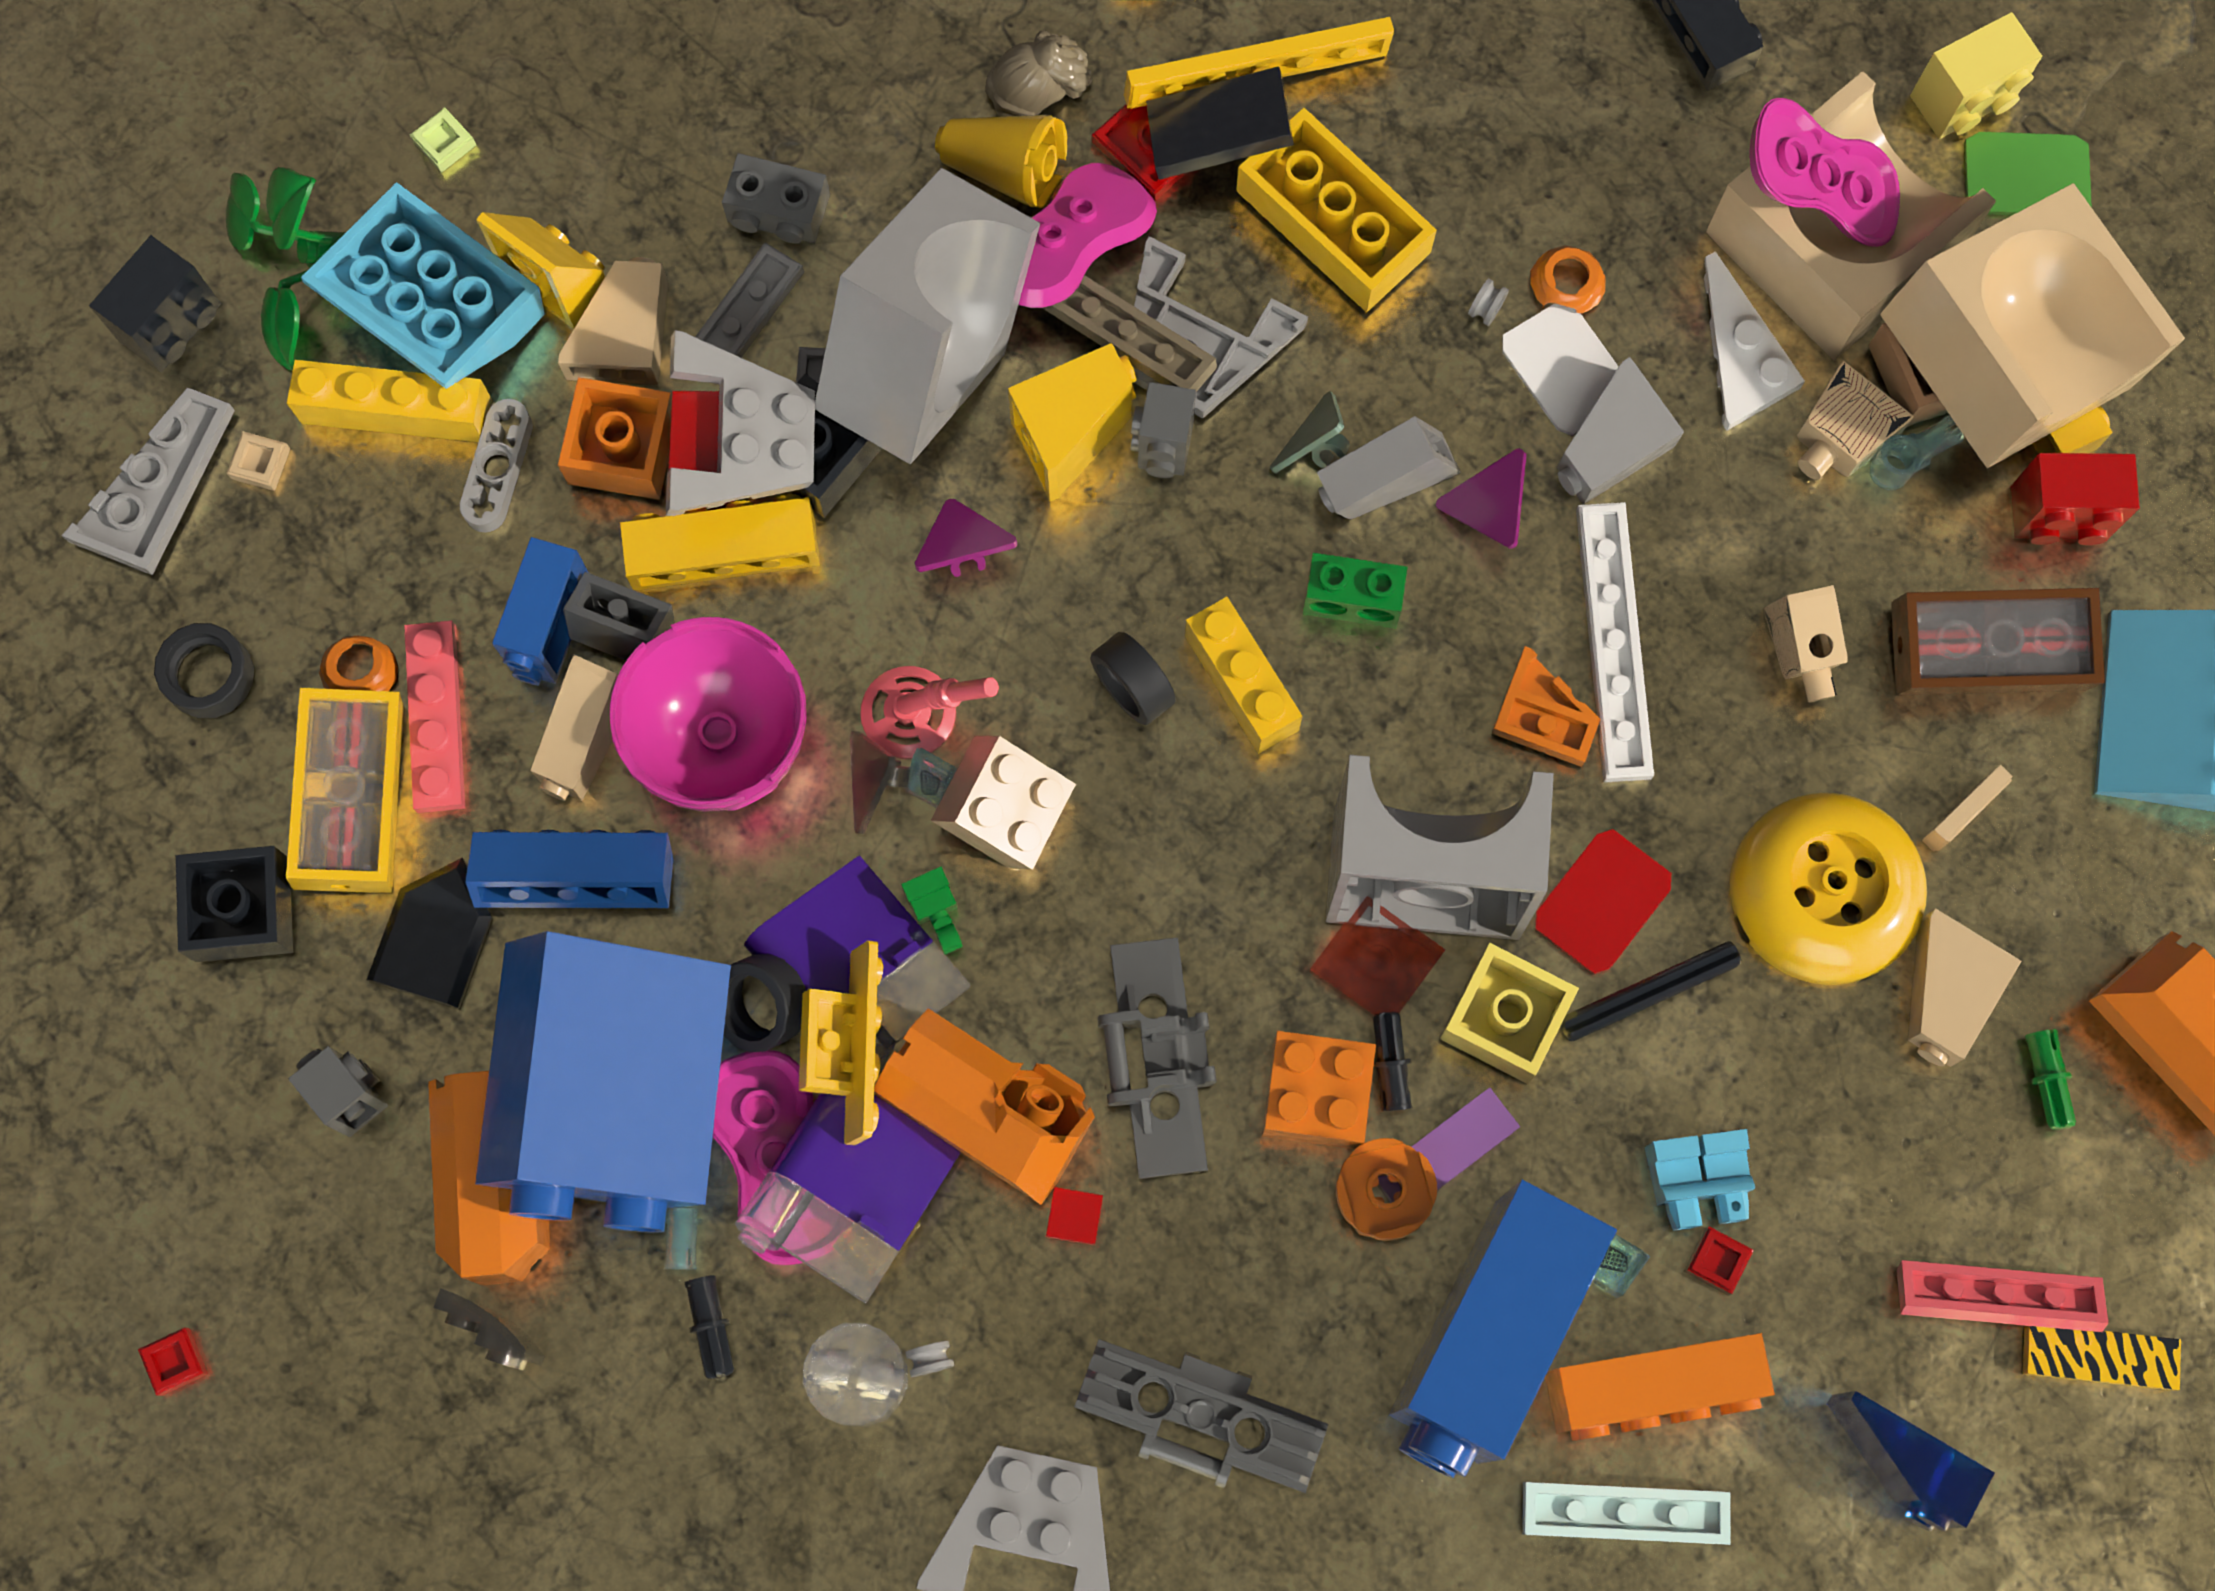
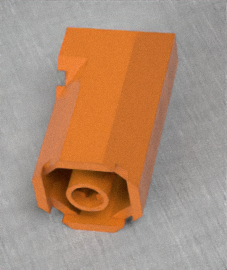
[2089,931,2215,1135]
[874,1008,1095,1205]
[428,1070,550,1285]

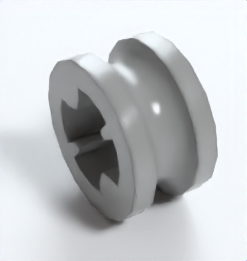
[1468,278,1509,326]
[905,1341,955,1377]

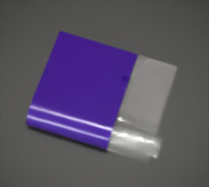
[744,855,971,1074]
[735,1093,961,1303]

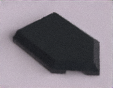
[366,858,492,1009]

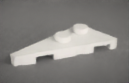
[1704,252,1805,431]

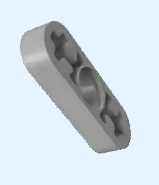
[460,399,533,532]

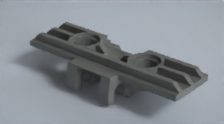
[1097,938,1217,1179]
[1074,1339,1329,1493]

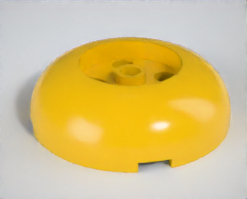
[1729,793,1927,985]

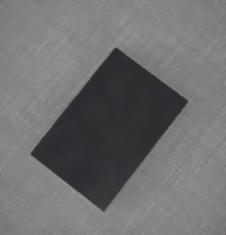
[1146,66,1294,180]

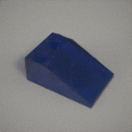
[1827,1391,1995,1532]

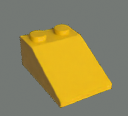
[476,212,605,329]

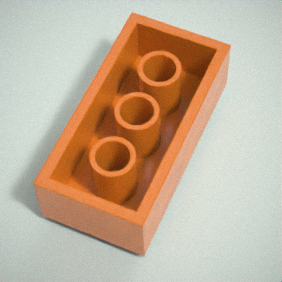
[1545,1333,1775,1441]

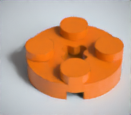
[1336,1138,1437,1241]

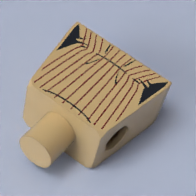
[1797,361,1914,480]
[1763,585,1848,702]

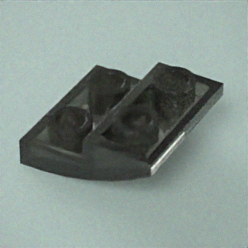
[433,1288,545,1371]

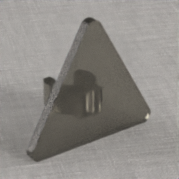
[850,731,911,834]

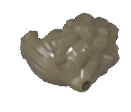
[985,30,1092,117]

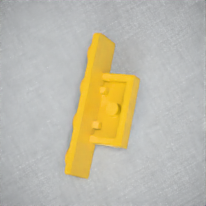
[799,940,883,1145]

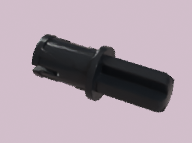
[1373,1011,1413,1111]
[684,1275,734,1379]

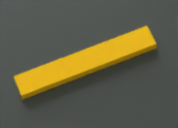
[1124,17,1394,109]

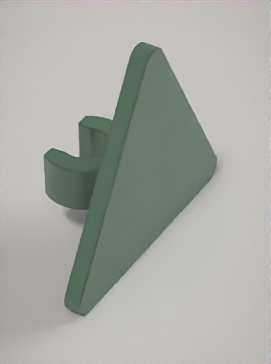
[1270,391,1350,473]

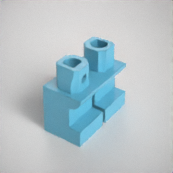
[1644,1129,1755,1231]

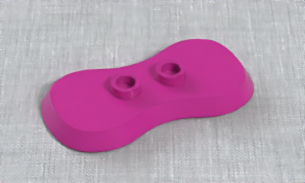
[1749,98,1900,247]
[1019,163,1157,308]
[713,1050,852,1265]

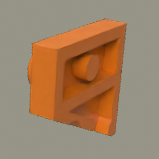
[1491,646,1600,767]

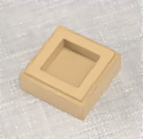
[226,431,290,491]

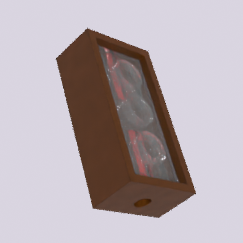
[1891,588,2105,696]

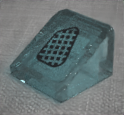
[904,748,958,808]
[1593,1234,1650,1299]

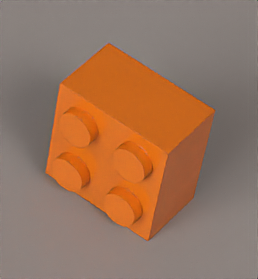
[558,377,672,500]
[1262,1031,1376,1149]

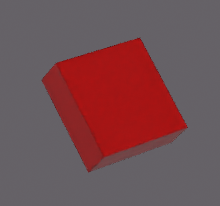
[1046,1187,1103,1246]
[1684,1226,1754,1296]
[138,1327,208,1396]

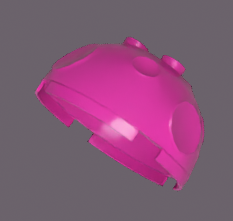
[610,617,806,812]

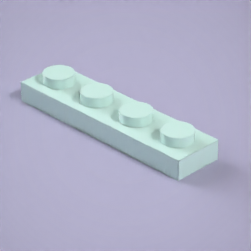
[1522,1482,1731,1545]

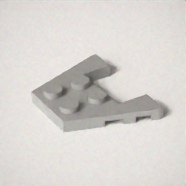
[1132,236,1308,418]
[666,330,815,516]
[916,1445,1110,1591]

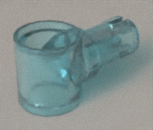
[1870,416,1964,490]

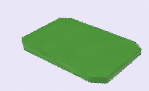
[1964,132,2092,216]

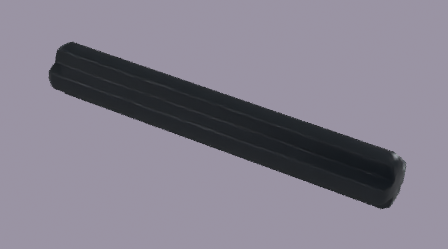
[1561,941,1742,1041]

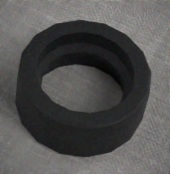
[154,623,254,718]
[1090,632,1176,725]
[723,953,806,1052]

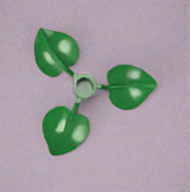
[226,167,346,370]

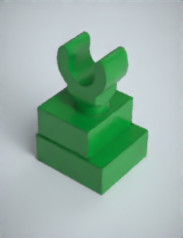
[901,866,963,955]

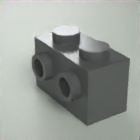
[722,153,830,244]
[1131,382,1196,478]
[563,572,675,661]
[288,1046,389,1137]

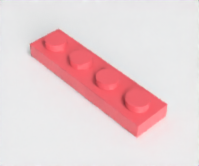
[404,620,465,813]
[1897,1260,2108,1332]

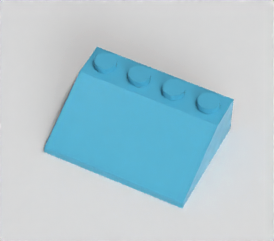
[301,182,545,389]
[2094,610,2215,812]

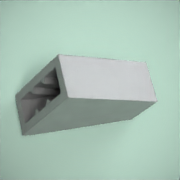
[1557,357,1684,505]
[1317,416,1461,520]

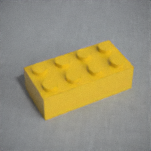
[1236,108,1437,313]

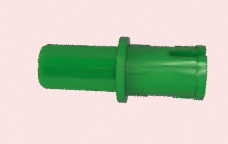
[2025,1029,2076,1130]

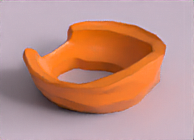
[1530,245,1606,313]
[319,635,398,691]

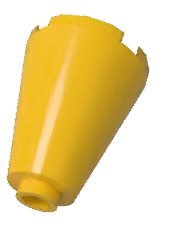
[935,115,1067,208]

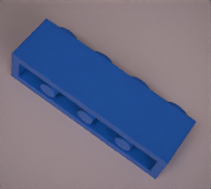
[466,829,674,908]

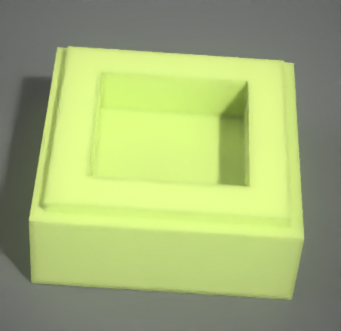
[409,107,476,173]

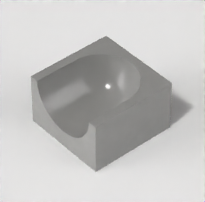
[815,168,1040,465]
[1326,755,1554,940]

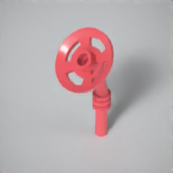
[860,666,999,759]

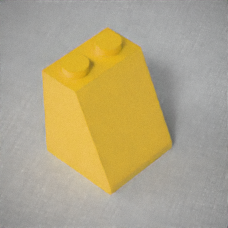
[1008,343,1137,502]

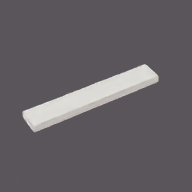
[1576,502,1654,782]

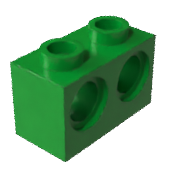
[1303,553,1408,629]

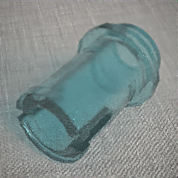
[664,1208,702,1270]

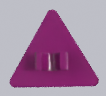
[1436,448,1526,549]
[914,499,1017,577]

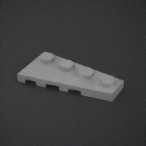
[62,387,235,575]

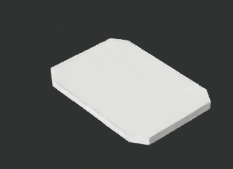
[1502,303,1619,436]

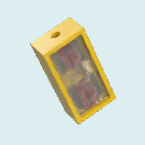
[286,688,404,893]

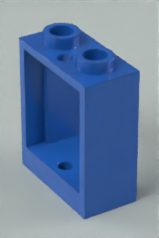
[492,537,589,685]

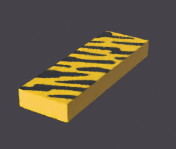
[2023,1325,2181,1391]

